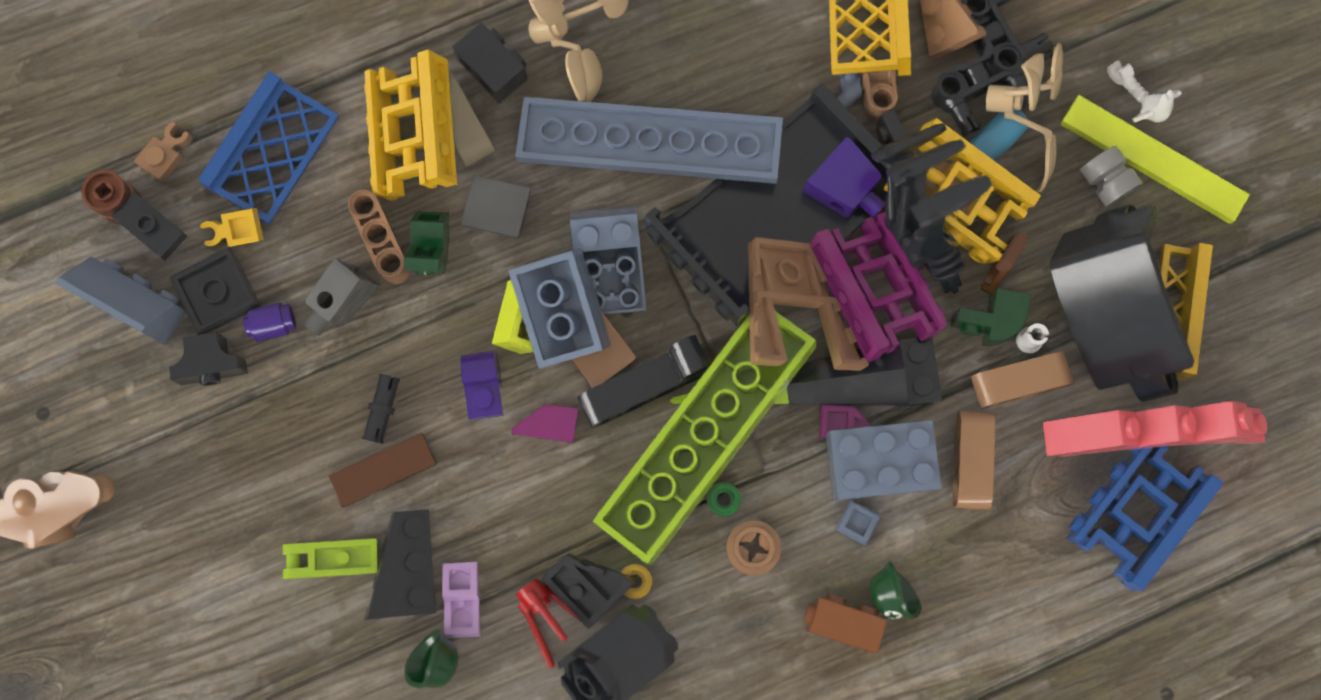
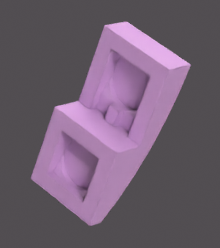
[442,562,480,638]

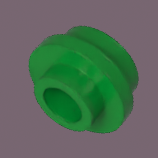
[707,482,741,517]

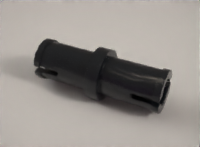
[362,374,401,444]

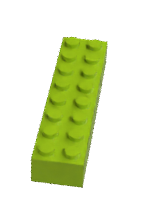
[593,311,816,565]

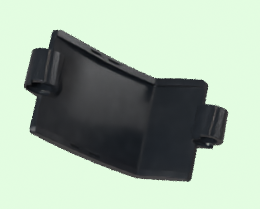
[1050,204,1194,402]

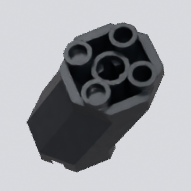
[558,605,678,700]

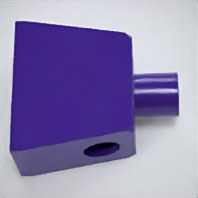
[803,137,886,218]

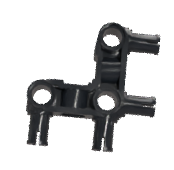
[931,0,1053,137]

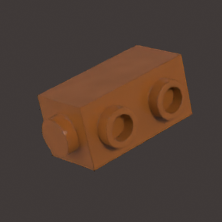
[803,593,887,654]

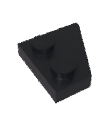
[542,553,637,629]

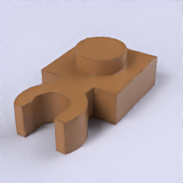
[133,122,193,183]

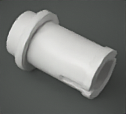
[1016,323,1049,353]

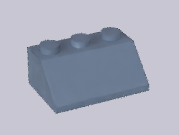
[508,248,611,369]
[55,257,186,345]

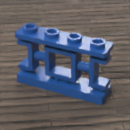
[1067,446,1224,591]

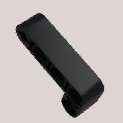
[577,335,710,428]

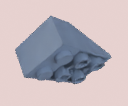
[570,205,647,315]

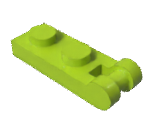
[282,538,380,580]

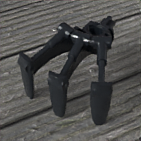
[871,123,993,294]

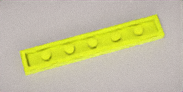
[1060,95,1250,224]

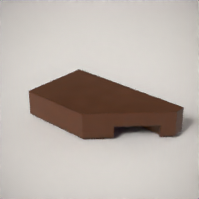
[980,232,1030,295]

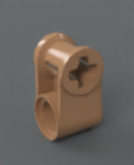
[860,58,898,123]

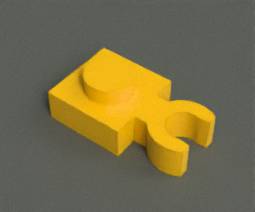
[200,208,264,247]

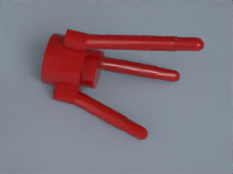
[516,578,581,668]

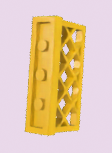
[829,0,911,76]

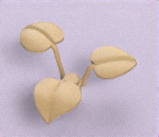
[529,0,628,102]
[986,44,1063,192]

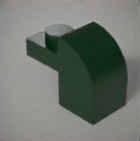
[404,211,449,275]
[951,288,1031,347]

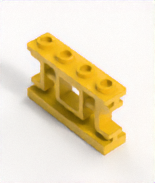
[364,49,457,201]
[883,118,1041,264]

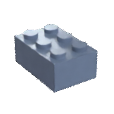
[826,420,942,501]

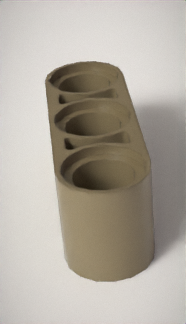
[449,72,495,167]

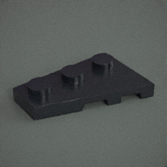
[364,509,436,620]

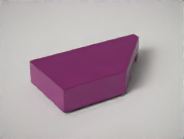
[511,404,579,443]
[819,405,872,438]

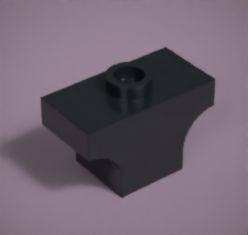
[111,192,187,261]
[169,332,248,386]

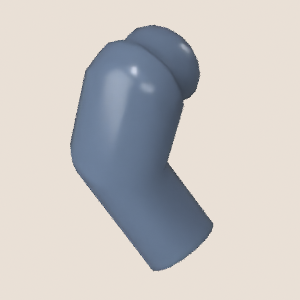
[837,73,862,109]

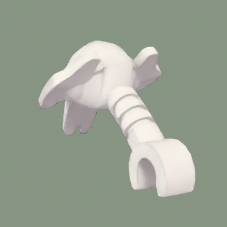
[1107,60,1182,123]

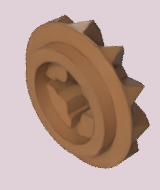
[726,520,781,576]

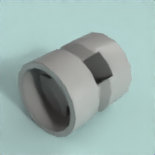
[1080,145,1143,208]

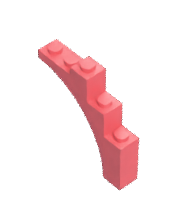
[1043,401,1267,457]

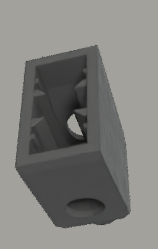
[304,258,380,336]

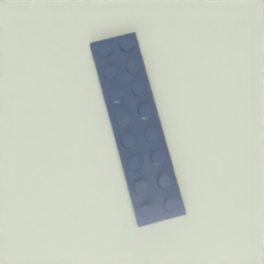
[515,97,783,184]

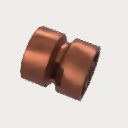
[81,170,140,224]

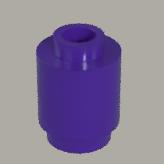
[243,302,296,342]

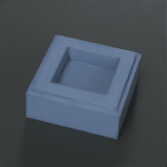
[834,500,881,547]

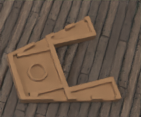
[748,237,869,371]

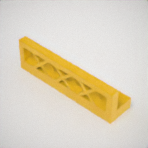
[1159,243,1213,380]

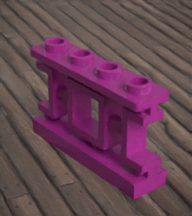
[810,211,947,363]

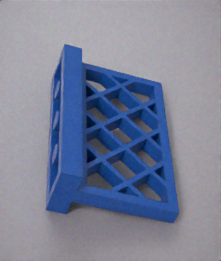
[198,71,339,225]

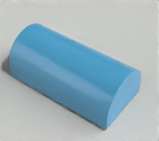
[970,110,1030,162]

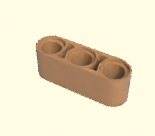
[348,189,410,284]
[971,351,1074,409]
[952,410,995,510]

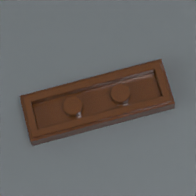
[328,433,437,508]

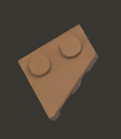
[920,0,986,59]

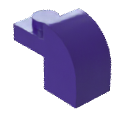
[461,350,504,421]

